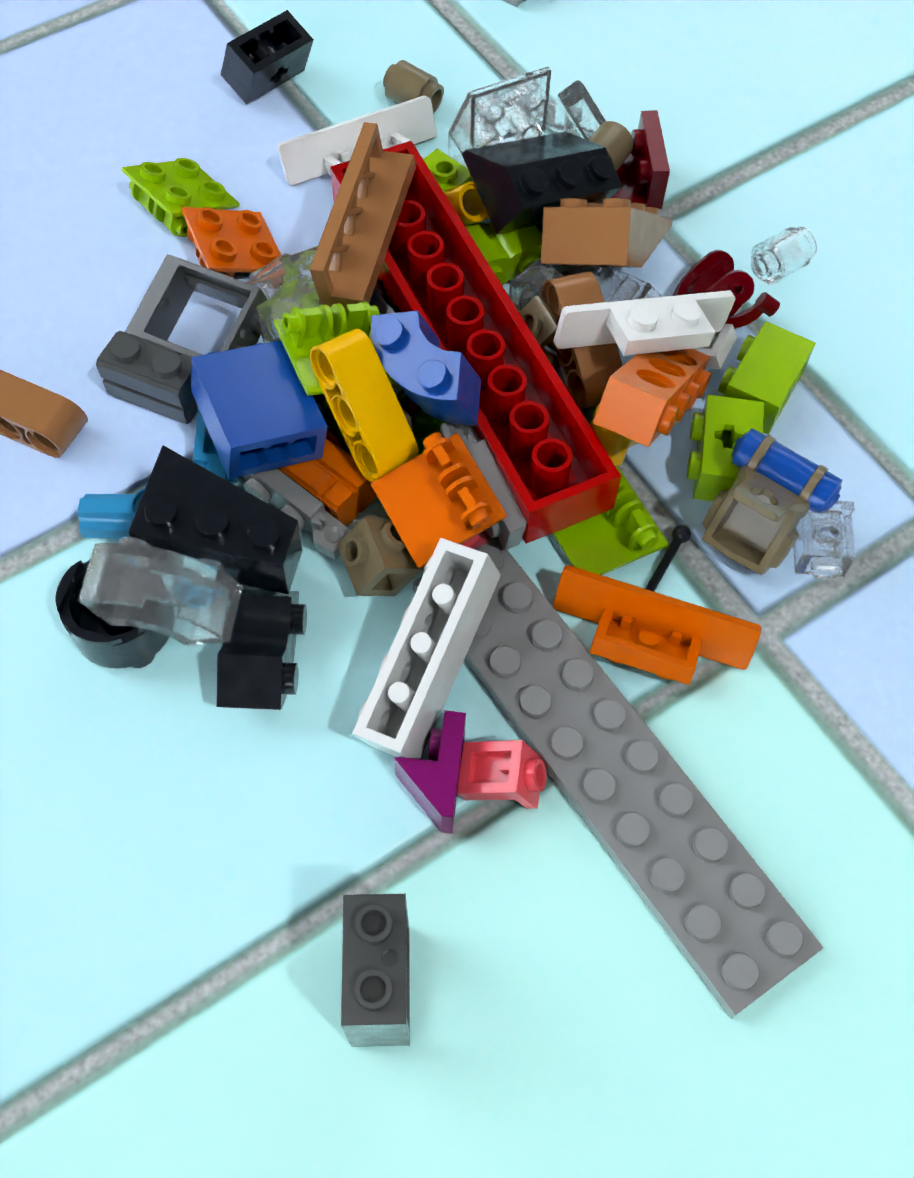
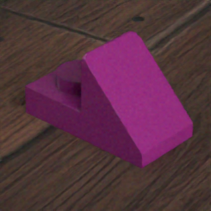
[394,710,466,834]

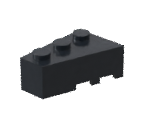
[128,445,303,595]

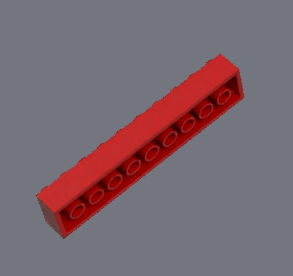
[330,141,621,544]

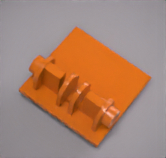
[181,207,289,278]
[371,432,508,569]

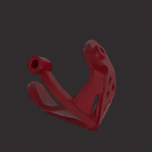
[673,250,780,328]

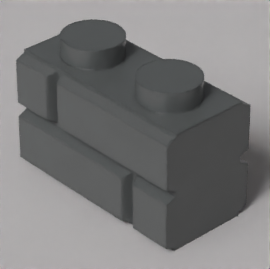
[96,331,198,424]

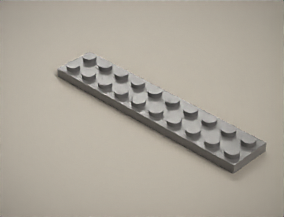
[413,537,824,1019]

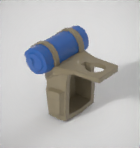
[702,428,843,575]

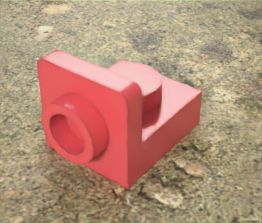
[457,740,547,809]

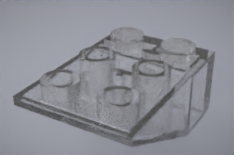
[448,66,551,168]

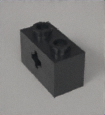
[220,10,314,105]

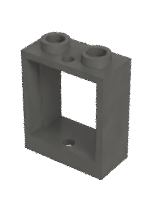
[125,254,274,357]
[341,893,410,1047]

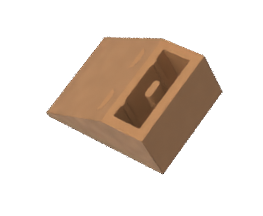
[541,198,673,268]

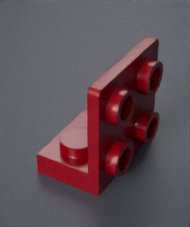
[611,110,670,209]

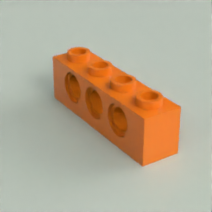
[593,348,712,447]

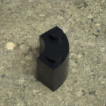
[216,589,307,710]

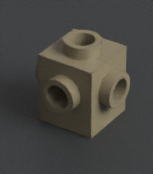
[337,515,424,596]

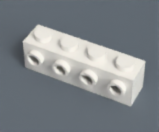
[352,538,501,759]

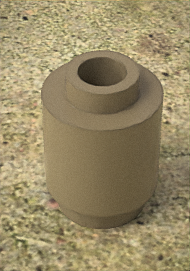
[383,60,444,114]
[588,121,634,172]

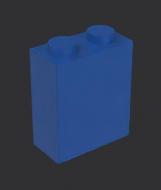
[191,340,327,479]

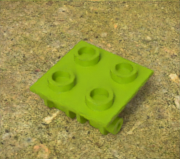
[121,158,240,237]
[273,301,397,396]
[552,466,669,575]

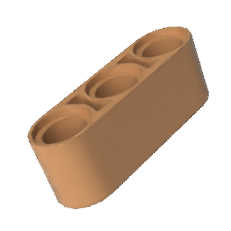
[541,271,623,410]
[0,370,88,458]

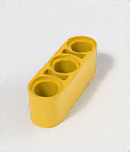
[310,329,419,482]

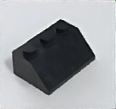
[462,132,623,235]

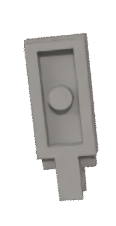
[440,423,527,551]
[243,468,351,561]

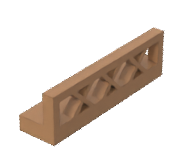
[309,122,416,309]

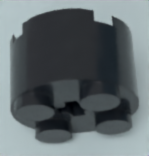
[55,549,174,669]

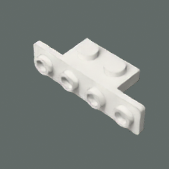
[277,95,437,185]
[553,290,736,356]

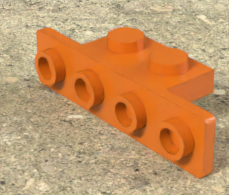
[553,565,762,685]

